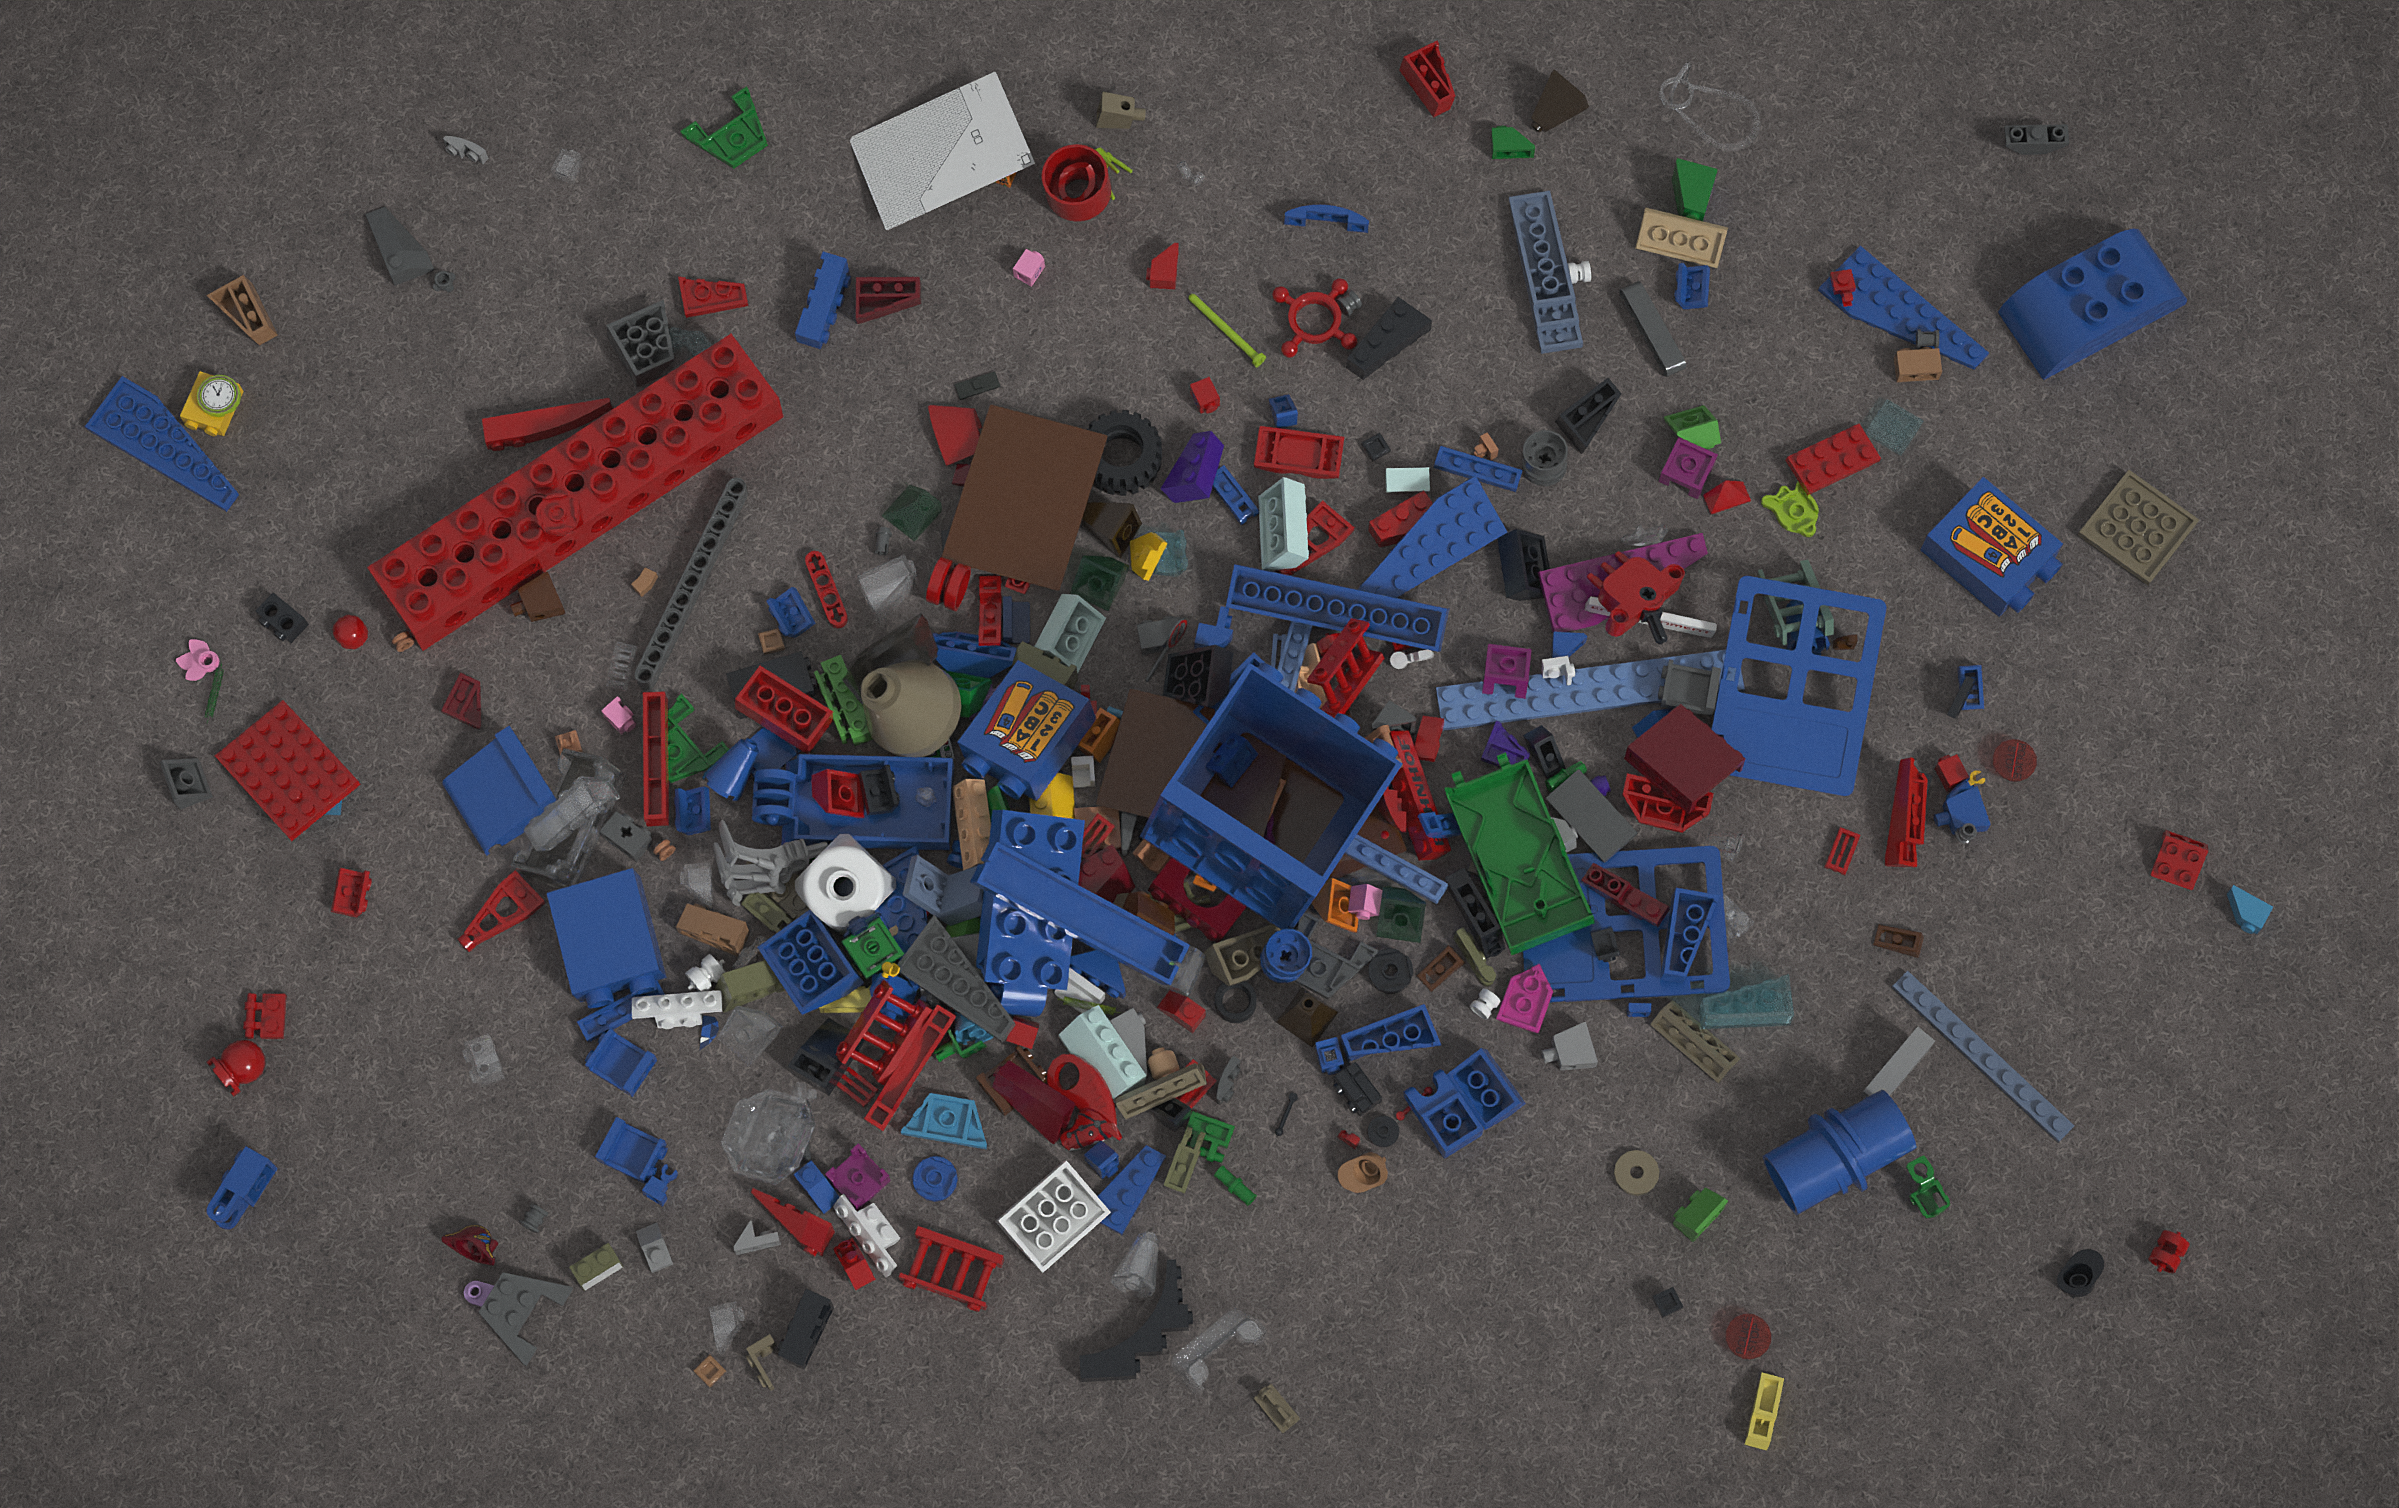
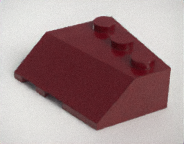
[1078,844,1135,903]

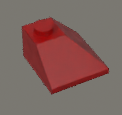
[811,769,864,819]

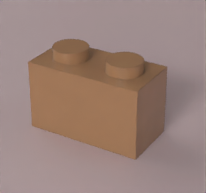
[1894,347,1942,382]

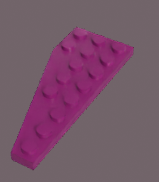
[1538,533,1708,632]

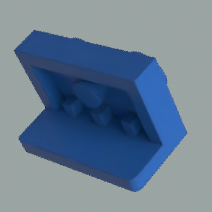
[1674,263,1710,309]
[766,587,816,638]
[674,786,711,835]

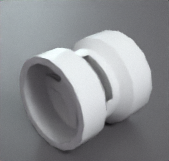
[1567,261,1591,284]
[1470,988,1501,1020]

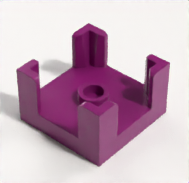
[1659,437,1718,499]
[1482,644,1531,699]
[825,1143,891,1212]

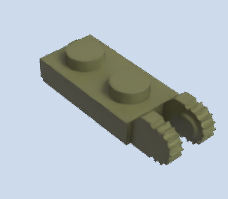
[741,892,794,933]
[1453,927,1496,987]
[1164,1127,1206,1194]

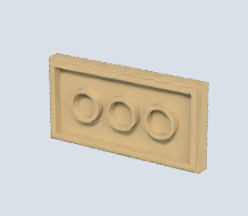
[1635,208,1728,268]

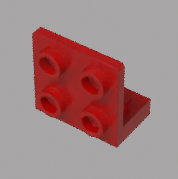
[2151,829,2209,890]

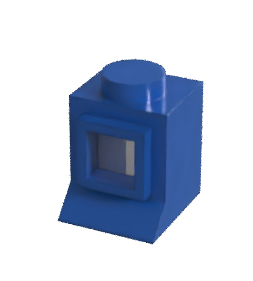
[1315,1037,1344,1075]

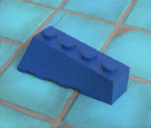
[1340,1004,1441,1062]

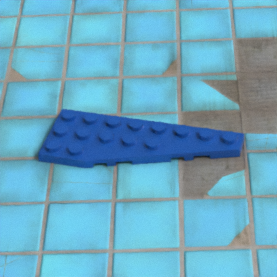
[1818,246,1989,369]
[85,376,239,512]
[1358,476,1507,598]

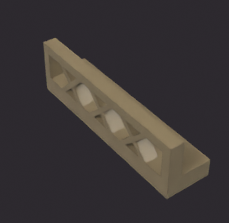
[1650,1000,1741,1083]
[1115,1063,1207,1119]

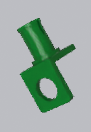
[934,1029,987,1062]

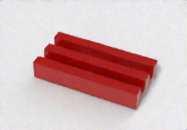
[1081,813,1115,859]
[1824,827,1860,876]
[836,1067,878,1108]

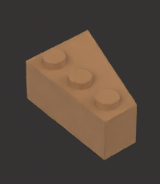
[206,275,278,346]
[676,904,750,957]

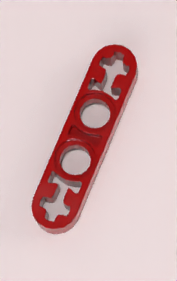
[805,551,848,629]

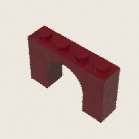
[1147,858,1247,943]

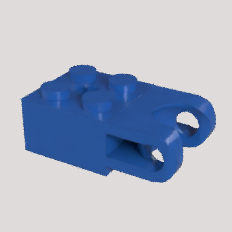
[1403,1069,1484,1159]
[206,1146,278,1230]

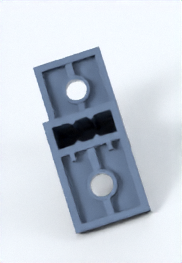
[903,855,984,926]

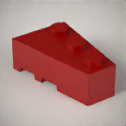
[1399,40,1455,118]

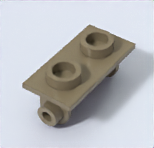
[1254,1384,1300,1434]

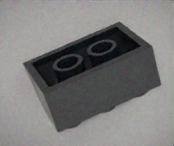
[1497,529,1550,601]

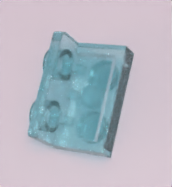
[1153,529,1188,577]

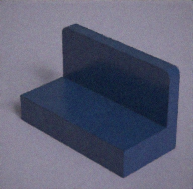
[1003,596,1030,644]

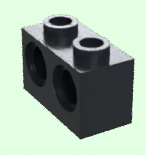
[255,593,309,644]

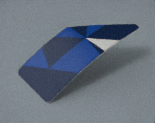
[699,1016,719,1050]

